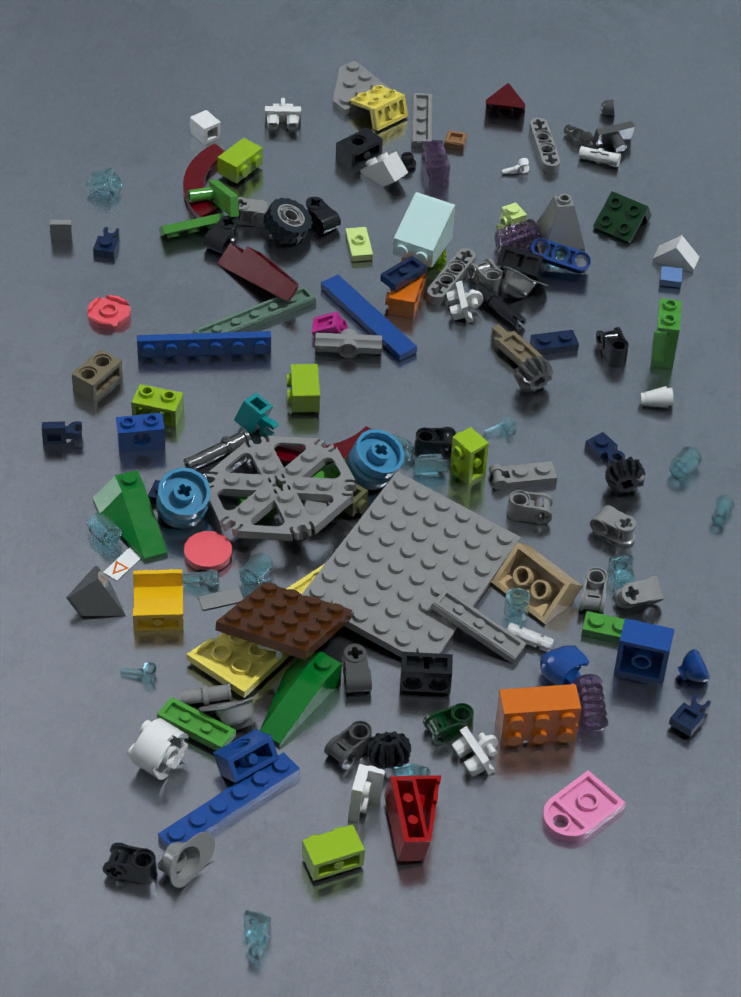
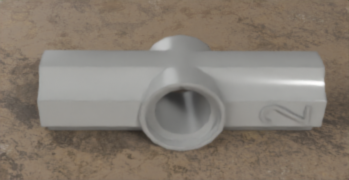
[315,329,382,358]

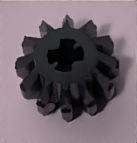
[605,457,646,494]
[367,731,411,770]

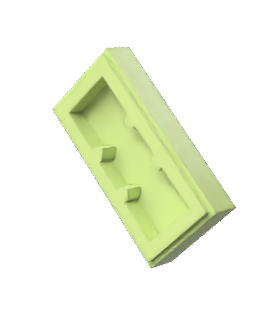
[345,227,373,262]

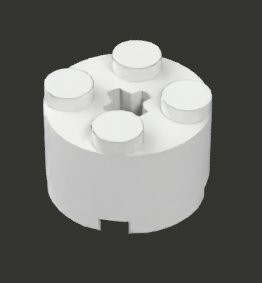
[127,718,189,780]

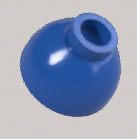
[677,649,710,683]

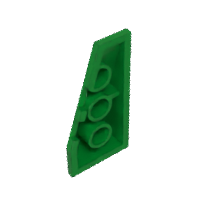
[93,470,168,561]
[260,651,342,747]

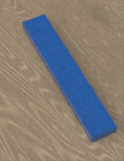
[321,275,417,361]

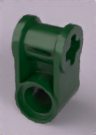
[423,703,474,745]

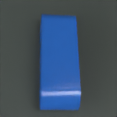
[530,238,591,274]

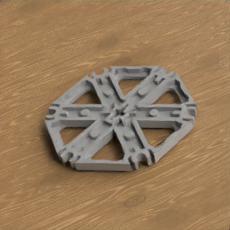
[207,436,356,541]

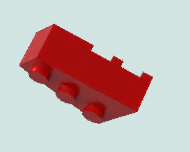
[384,775,442,861]

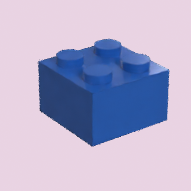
[614,618,675,683]

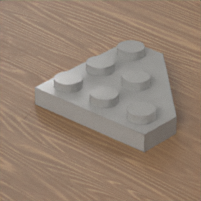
[333,60,391,116]

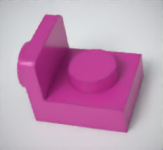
[311,311,348,338]

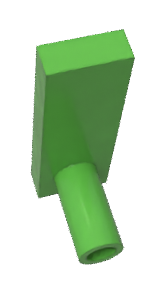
[187,179,239,217]

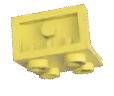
[350,85,408,131]

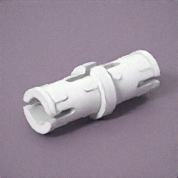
[579,146,621,167]

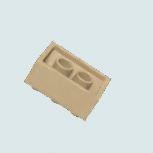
[492,542,583,624]

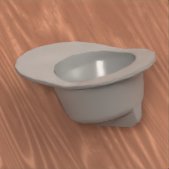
[503,266,548,298]
[198,695,258,730]
[157,832,215,888]

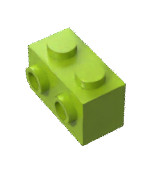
[217,138,263,183]
[286,364,320,412]
[131,384,184,428]
[450,427,489,485]
[302,824,365,881]

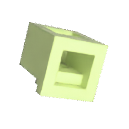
[496,202,527,240]

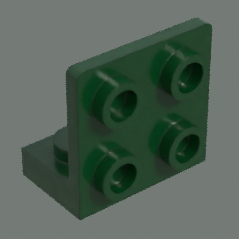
[593,191,652,243]

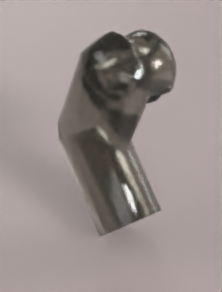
[564,124,593,145]

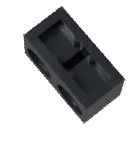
[496,245,546,281]
[400,651,453,693]

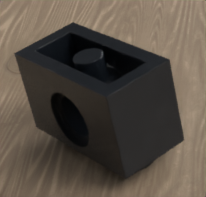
[336,127,383,171]

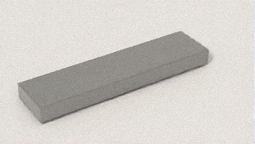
[411,93,432,149]
[430,588,527,664]

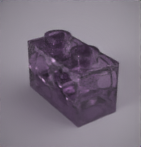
[421,140,450,186]

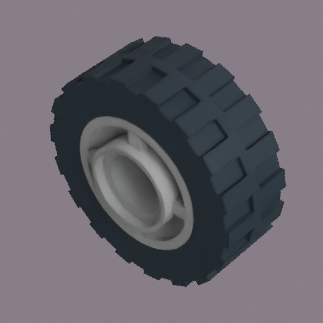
[263,198,313,244]

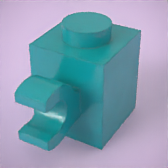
[234,393,279,438]

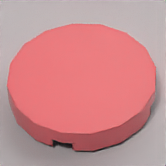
[87,295,131,330]
[184,531,232,572]

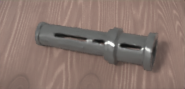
[183,428,251,470]

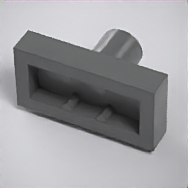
[592,121,635,153]

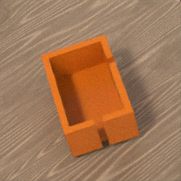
[495,684,581,746]

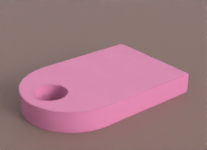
[542,770,626,842]

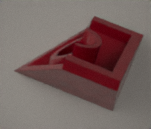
[486,83,526,113]

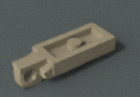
[490,324,542,366]

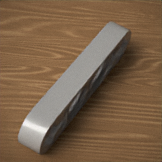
[529,117,560,174]
[427,248,476,305]

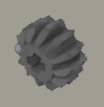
[514,355,554,393]

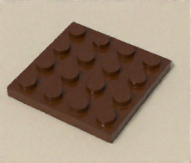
[215,582,352,660]

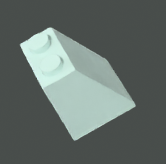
[393,192,455,268]

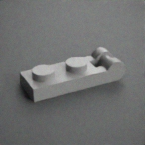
[489,461,557,490]

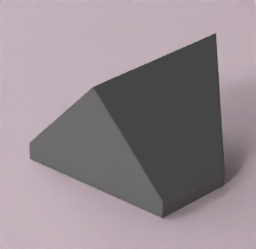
[66,566,126,616]

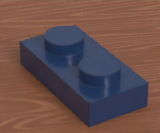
[380,256,427,292]
[530,330,579,355]

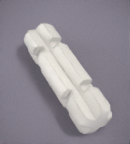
[507,623,554,652]

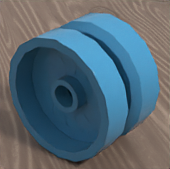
[345,429,405,490]
[156,467,211,529]

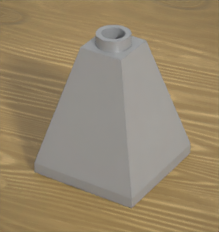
[534,194,585,255]

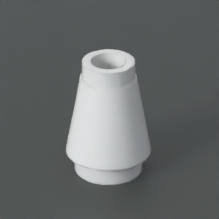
[641,386,674,408]

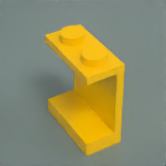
[133,569,184,632]

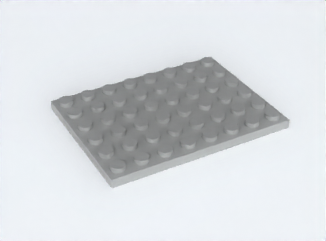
[302,471,521,658]

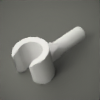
[501,158,529,175]

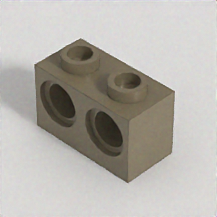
[72,350,123,402]

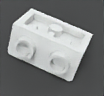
[348,764,385,823]

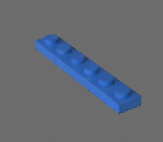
[137,331,271,358]
[158,752,300,848]

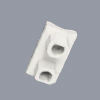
[265,98,301,130]
[446,281,483,323]
[452,726,498,777]

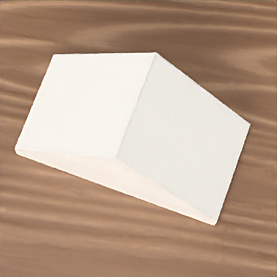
[653,235,699,272]

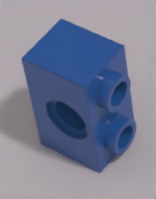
[116,413,165,453]
[213,729,279,783]

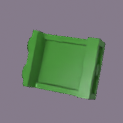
[651,298,682,369]

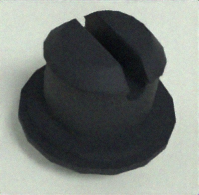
[401,152,416,170]

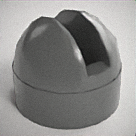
[601,99,615,116]

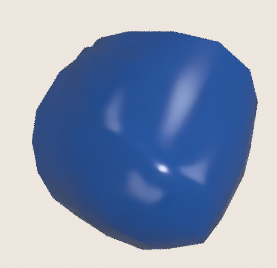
[540,645,589,691]

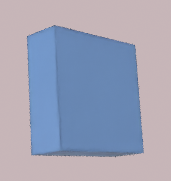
[659,266,683,288]

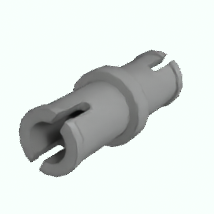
[179,683,232,705]

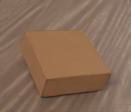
[444,130,468,151]

